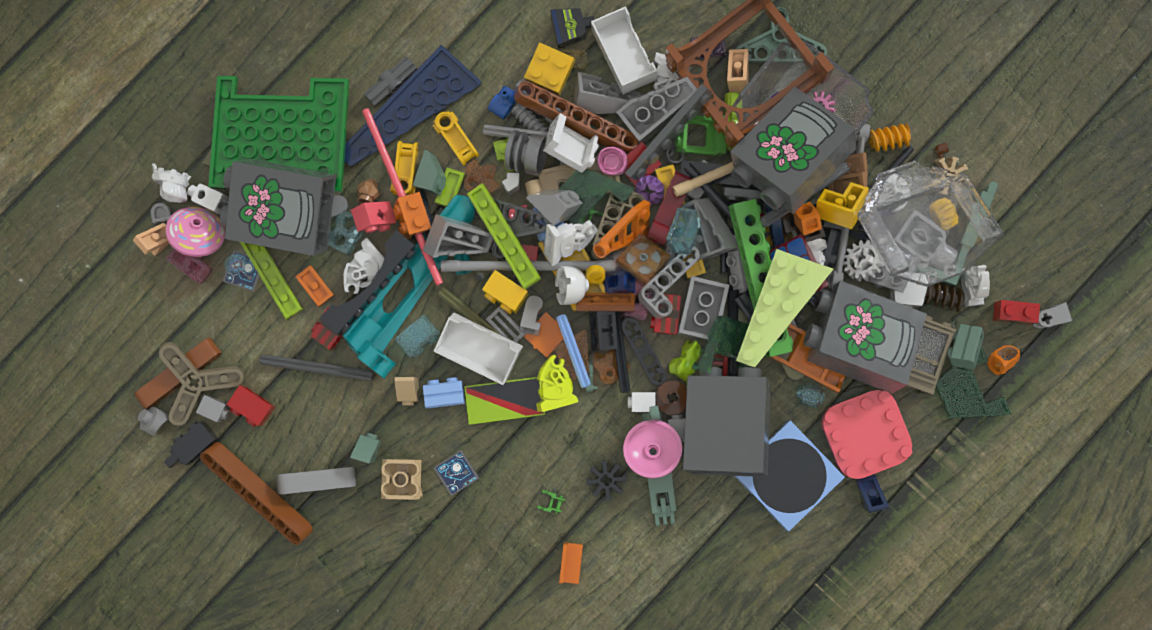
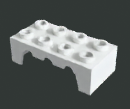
[591,6,657,95]
[434,313,523,385]

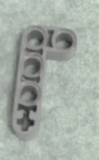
[638,246,700,319]
[276,467,356,494]

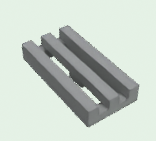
[486,306,525,343]

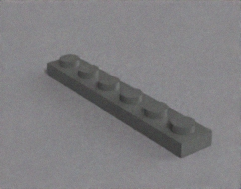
[625,84,713,180]

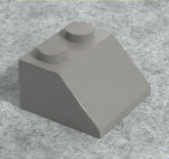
[526,190,583,225]

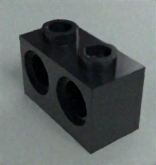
[589,311,618,350]

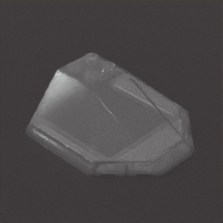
[857,161,1004,287]

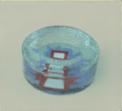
[225,255,245,274]

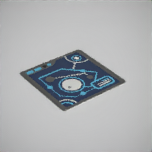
[223,250,259,291]
[434,450,479,496]

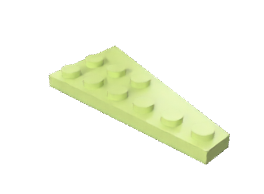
[736,249,833,367]

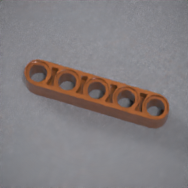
[134,337,222,410]

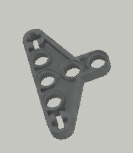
[475,198,551,259]

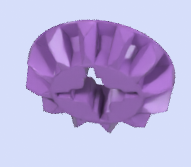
[635,175,664,206]

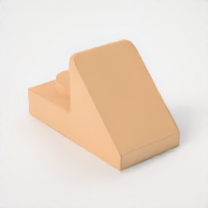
[133,223,170,256]

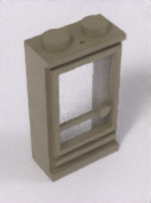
[907,315,956,395]

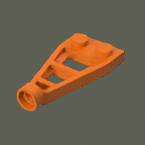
[593,200,650,258]

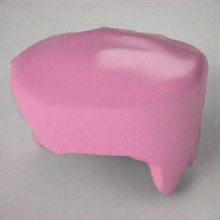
[597,147,627,176]

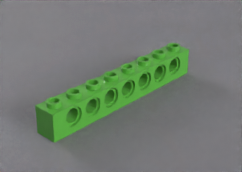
[728,199,793,357]

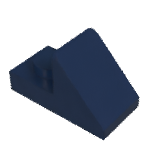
[856,475,889,513]

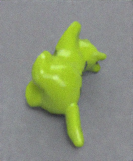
[668,340,707,388]

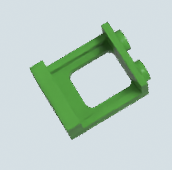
[674,115,726,157]

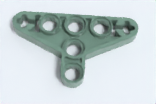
[737,7,827,64]

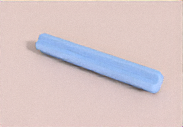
[556,314,591,388]

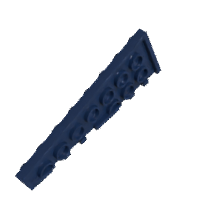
[344,45,482,167]

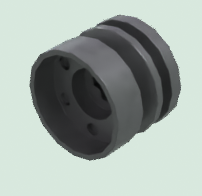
[505,130,547,176]

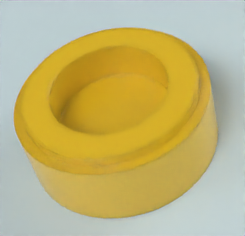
[586,265,605,284]

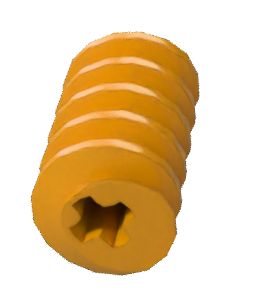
[868,123,911,153]

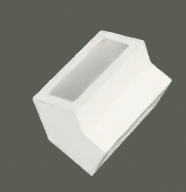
[502,173,520,196]

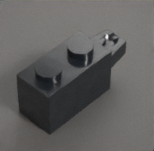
[164,422,219,468]

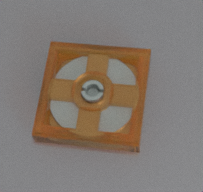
[616,233,671,285]

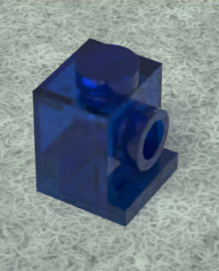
[604,270,635,293]

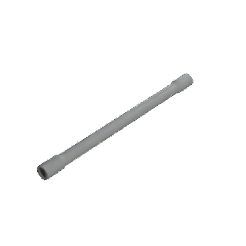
[441,260,616,272]

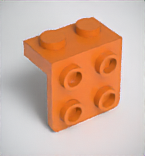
[392,192,431,240]

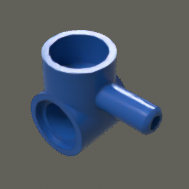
[488,86,516,120]

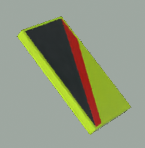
[464,377,546,425]

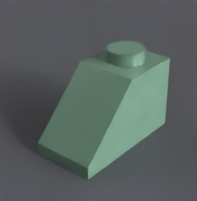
[412,150,446,196]
[350,432,382,463]

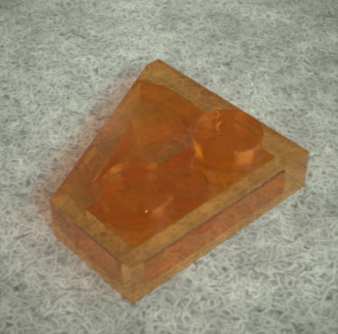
[553,330,589,381]

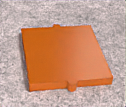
[523,312,563,358]

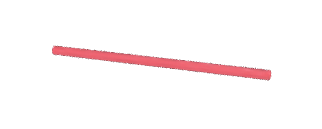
[362,108,443,286]

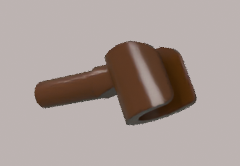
[935,143,949,158]

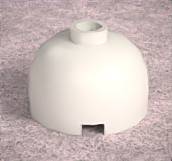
[555,266,589,305]

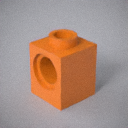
[793,202,822,235]

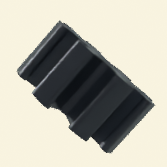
[587,460,626,500]

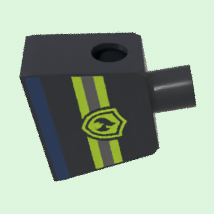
[550,8,595,50]

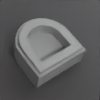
[151,203,172,224]

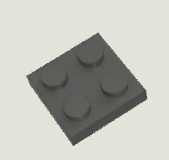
[721,185,762,202]

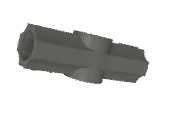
[364,57,417,107]

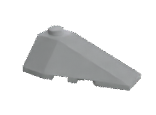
[573,72,645,114]
[617,77,697,143]

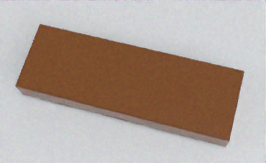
[576,293,636,311]

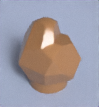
[357,179,380,204]

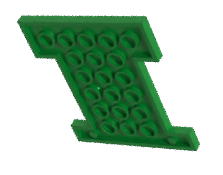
[208,76,350,193]

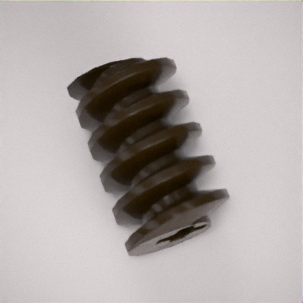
[925,280,965,313]

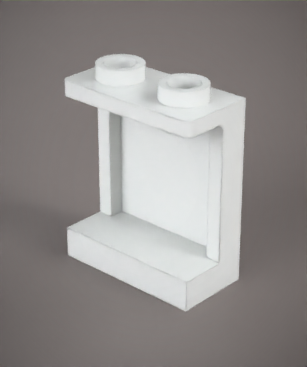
[543,113,598,173]

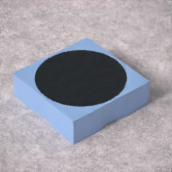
[734,420,845,532]

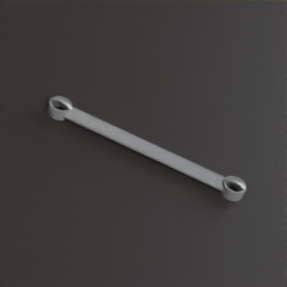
[827,123,870,289]

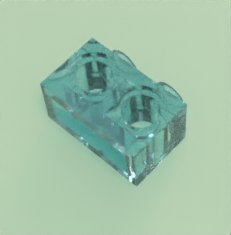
[328,210,363,257]

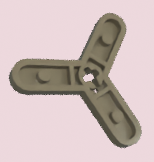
[159,342,244,426]

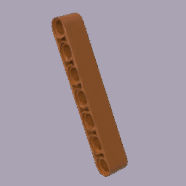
[514,81,638,155]
[200,442,313,545]

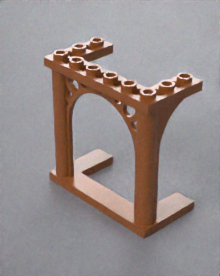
[665,0,834,148]

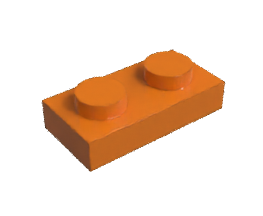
[295,265,335,307]

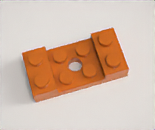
[769,324,845,393]

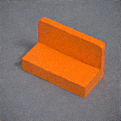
[559,542,583,584]

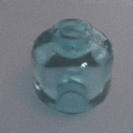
[796,381,826,409]

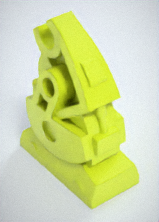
[536,355,578,412]

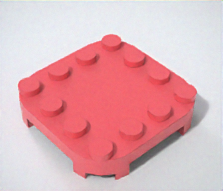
[820,390,912,479]

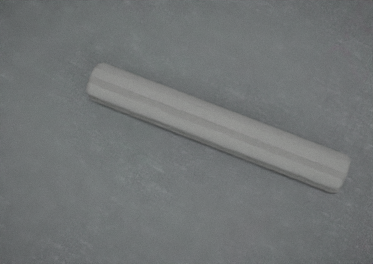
[483,124,548,139]

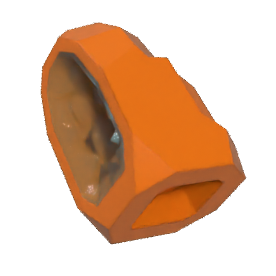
[987,345,1020,375]

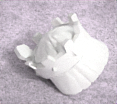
[152,164,191,203]

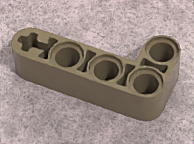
[591,188,645,260]

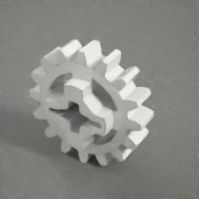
[843,240,885,281]

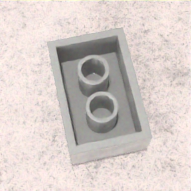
[677,276,729,343]

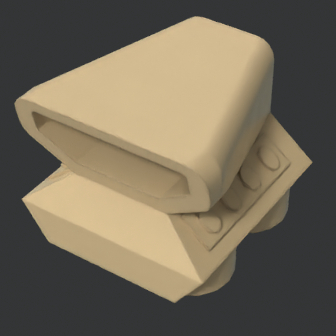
[381,459,423,500]

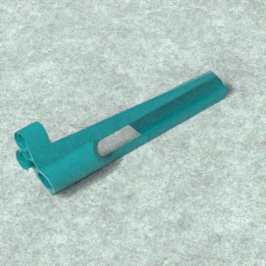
[342,195,475,379]

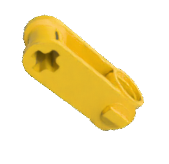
[432,111,479,166]
[390,141,418,195]

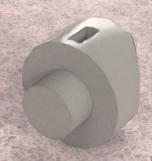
[138,407,169,437]

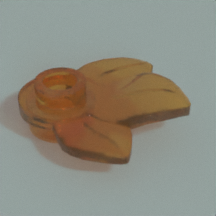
[464,159,500,193]
[593,349,630,384]

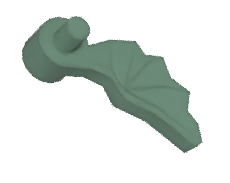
[586,360,598,392]

